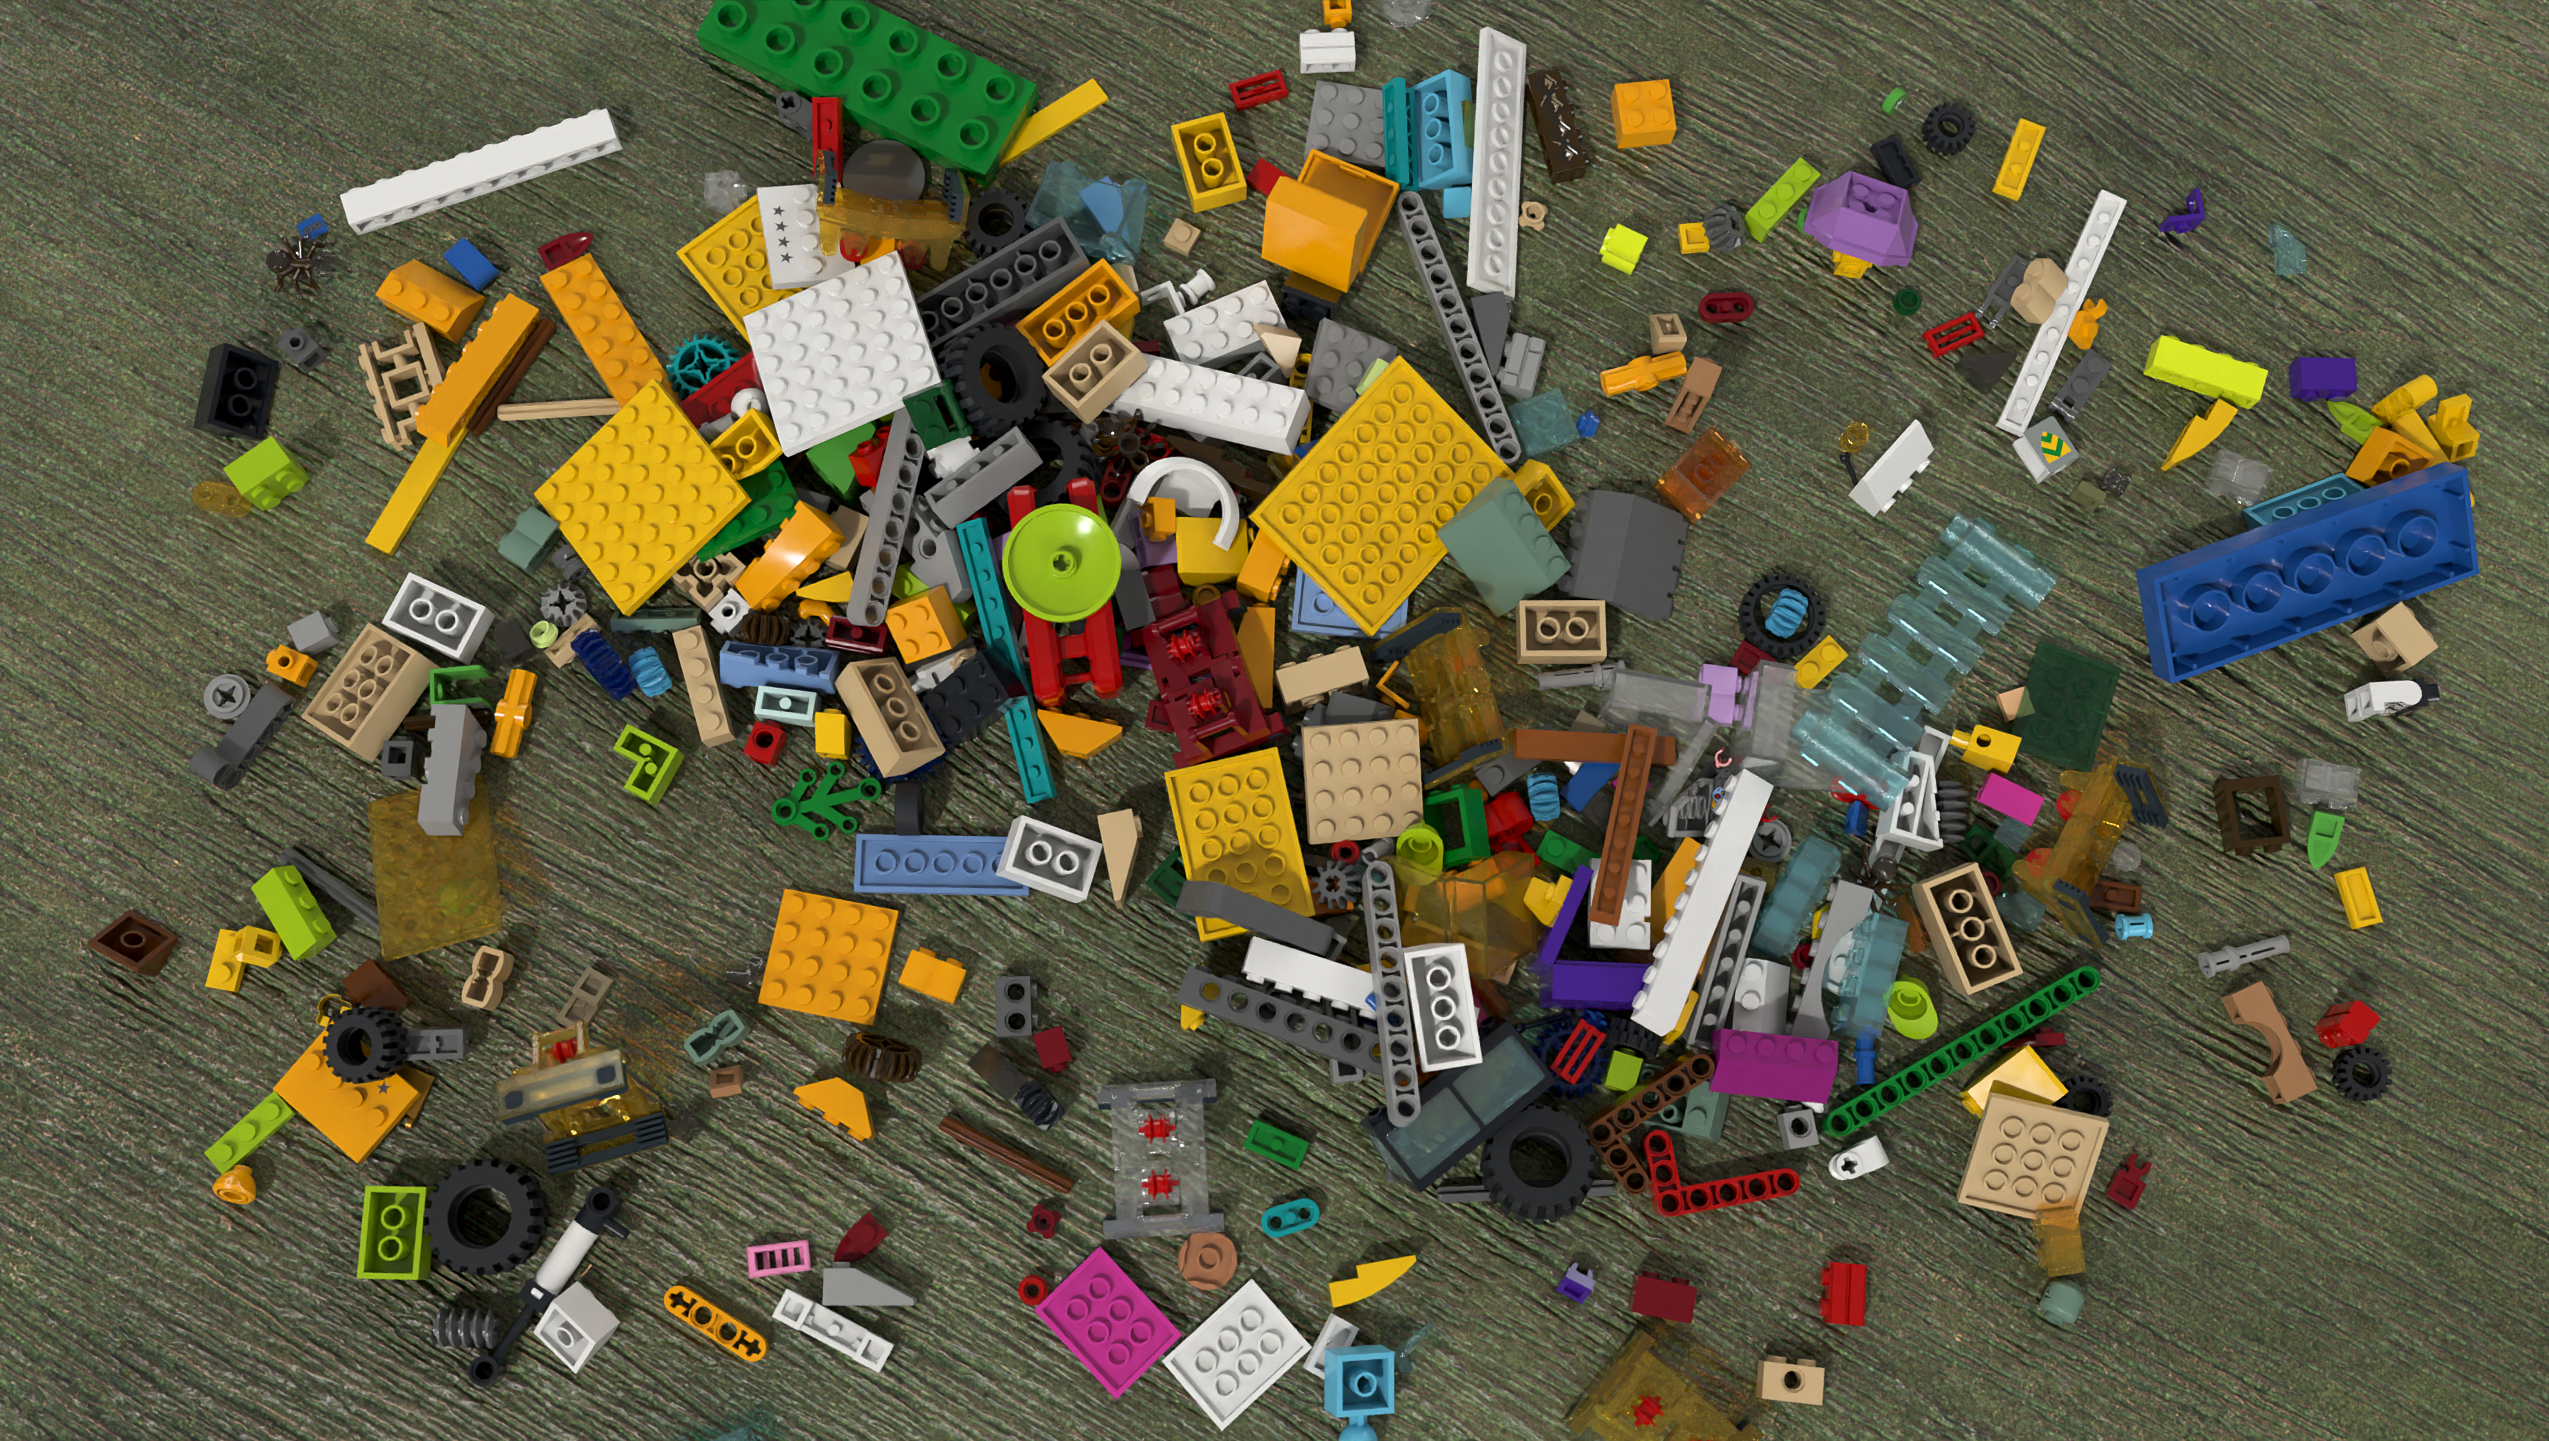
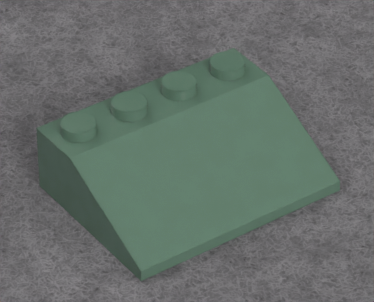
[1436,477,1572,618]

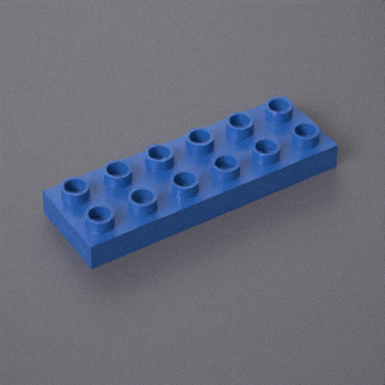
[2136,461,2479,684]

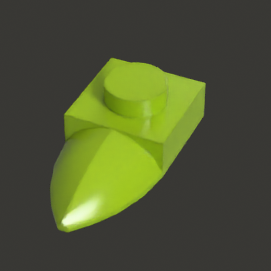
[2327,401,2384,445]

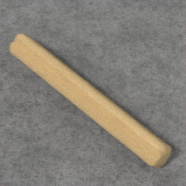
[497,398,621,421]

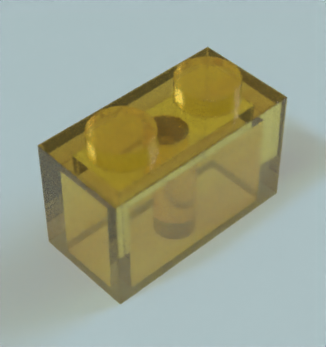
[2032,1205,2086,1277]

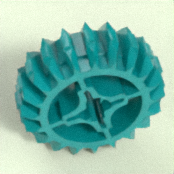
[666,333,741,400]

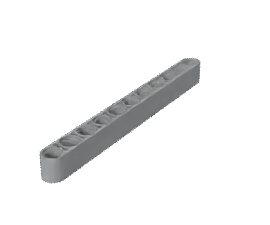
[1396,191,1521,469]

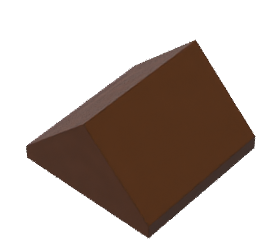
[87,910,178,977]

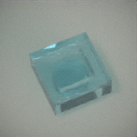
[1993,815,2033,853]

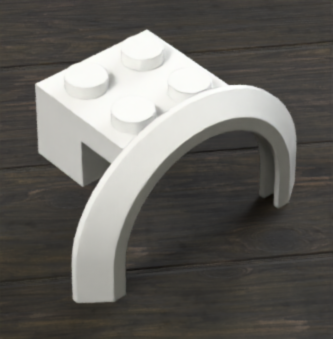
[1126,457,1239,551]

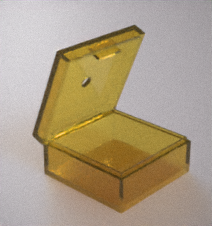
[1381,850,1536,980]

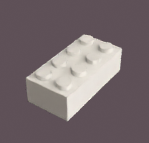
[1163,280,1288,370]

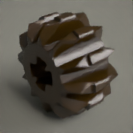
[740,613,790,645]

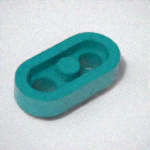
[1261,1198,1319,1238]

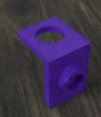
[2159,188,2205,234]

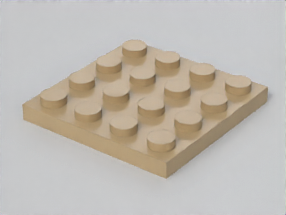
[1301,718,1424,844]
[1956,1092,2110,1228]

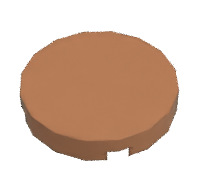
[1179,1231,1237,1290]

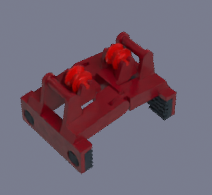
[1129,590,1293,769]

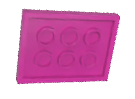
[1034,1246,1182,1399]

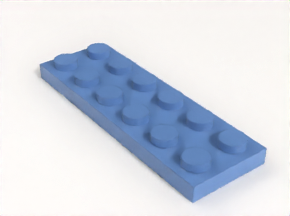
[854,834,1030,896]

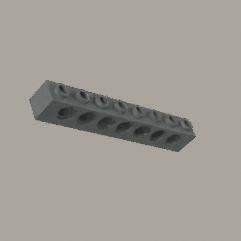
[1176,964,1404,1083]

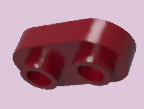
[1697,292,1754,323]

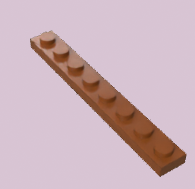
[1588,723,1658,927]

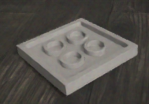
[1304,80,1385,172]
[1303,318,1398,414]

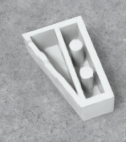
[1875,749,1943,852]

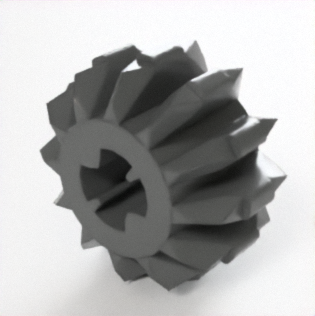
[1702,204,1748,253]
[1312,860,1362,909]

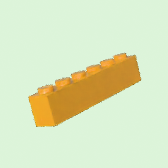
[414,293,539,448]

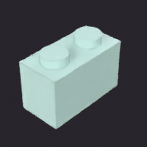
[754,685,822,727]

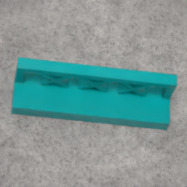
[1382,77,1418,193]

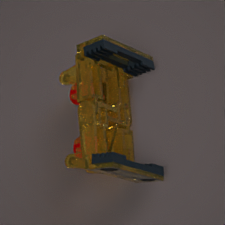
[1368,607,1517,794]
[2012,756,2171,950]
[496,1019,671,1177]

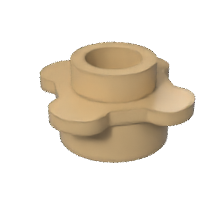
[1518,201,1548,231]

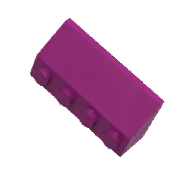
[1709,1028,1838,1104]

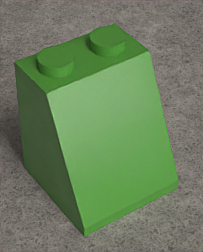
[806,420,879,509]

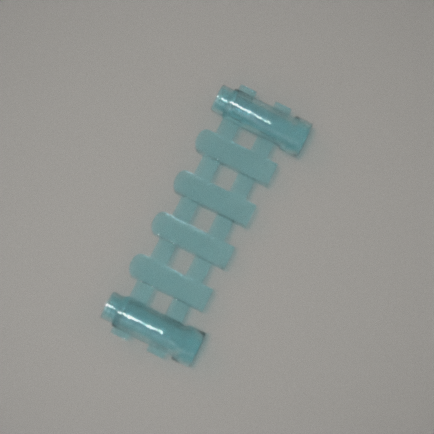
[1789,512,2060,813]

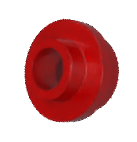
[1331,840,1360,867]
[1018,1275,1048,1306]

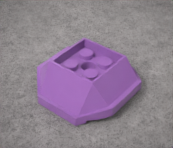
[1802,171,1918,266]

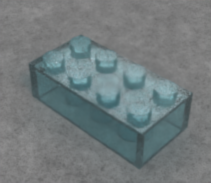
[1748,835,1842,960]
[1830,912,1909,1041]

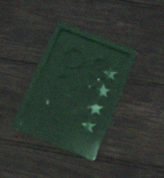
[2009,640,2122,776]

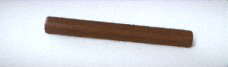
[466,317,557,436]
[939,1116,1074,1194]

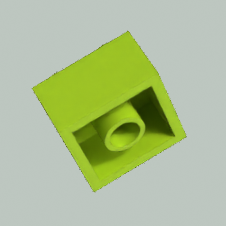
[223,435,311,511]

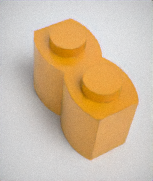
[898,947,967,1005]

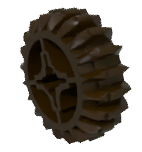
[841,1032,922,1083]

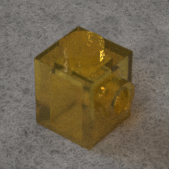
[1740,856,1778,896]

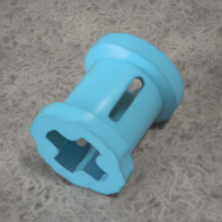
[2115,913,2153,940]

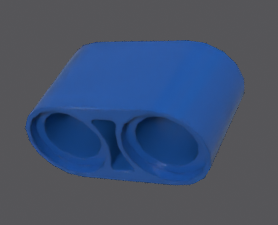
[442,237,500,292]

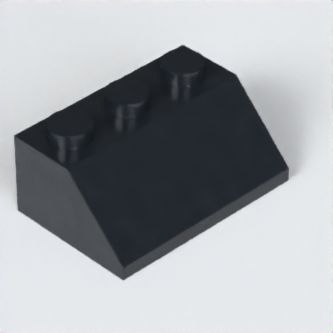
[193,343,279,441]

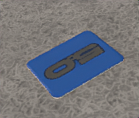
[297,214,328,242]

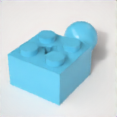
[1324,1345,1394,1441]

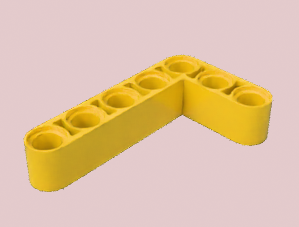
[2371,374,2475,507]

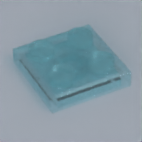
[1507,388,1581,460]

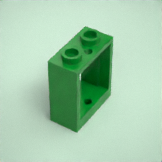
[1422,784,1491,869]

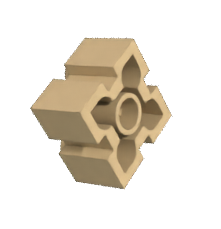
[670,552,747,616]

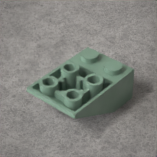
[1626,1063,1730,1143]

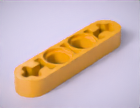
[664,1286,769,1362]

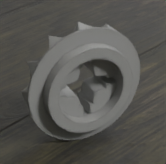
[540,582,587,627]
[204,674,252,720]
[1748,820,1792,864]

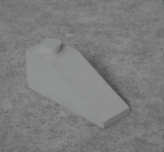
[822,1262,917,1305]

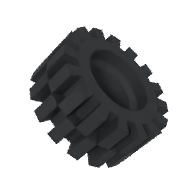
[1921,102,1976,157]
[1605,1018,1662,1058]
[2330,1047,2393,1101]
[2053,1076,2113,1118]

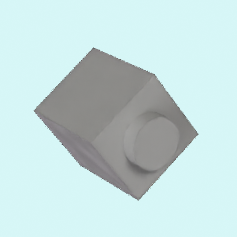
[287,611,340,657]

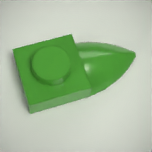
[2306,809,2345,870]

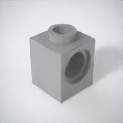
[1777,1105,1819,1150]

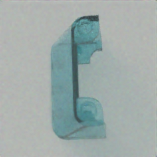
[1025,160,1150,266]

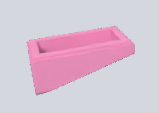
[746,1240,811,1279]

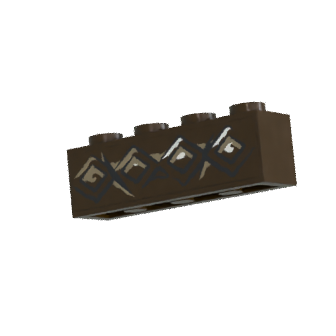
[1524,68,1589,185]

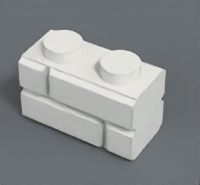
[1299,28,1356,74]

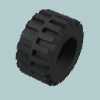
[962,188,1033,260]
[322,1006,410,1084]

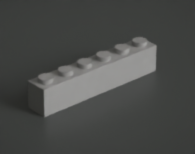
[1683,871,1767,1050]

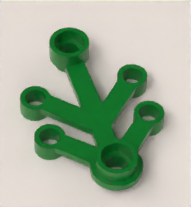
[771,761,883,842]

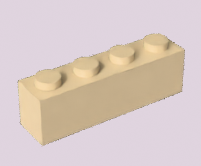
[672,625,736,748]

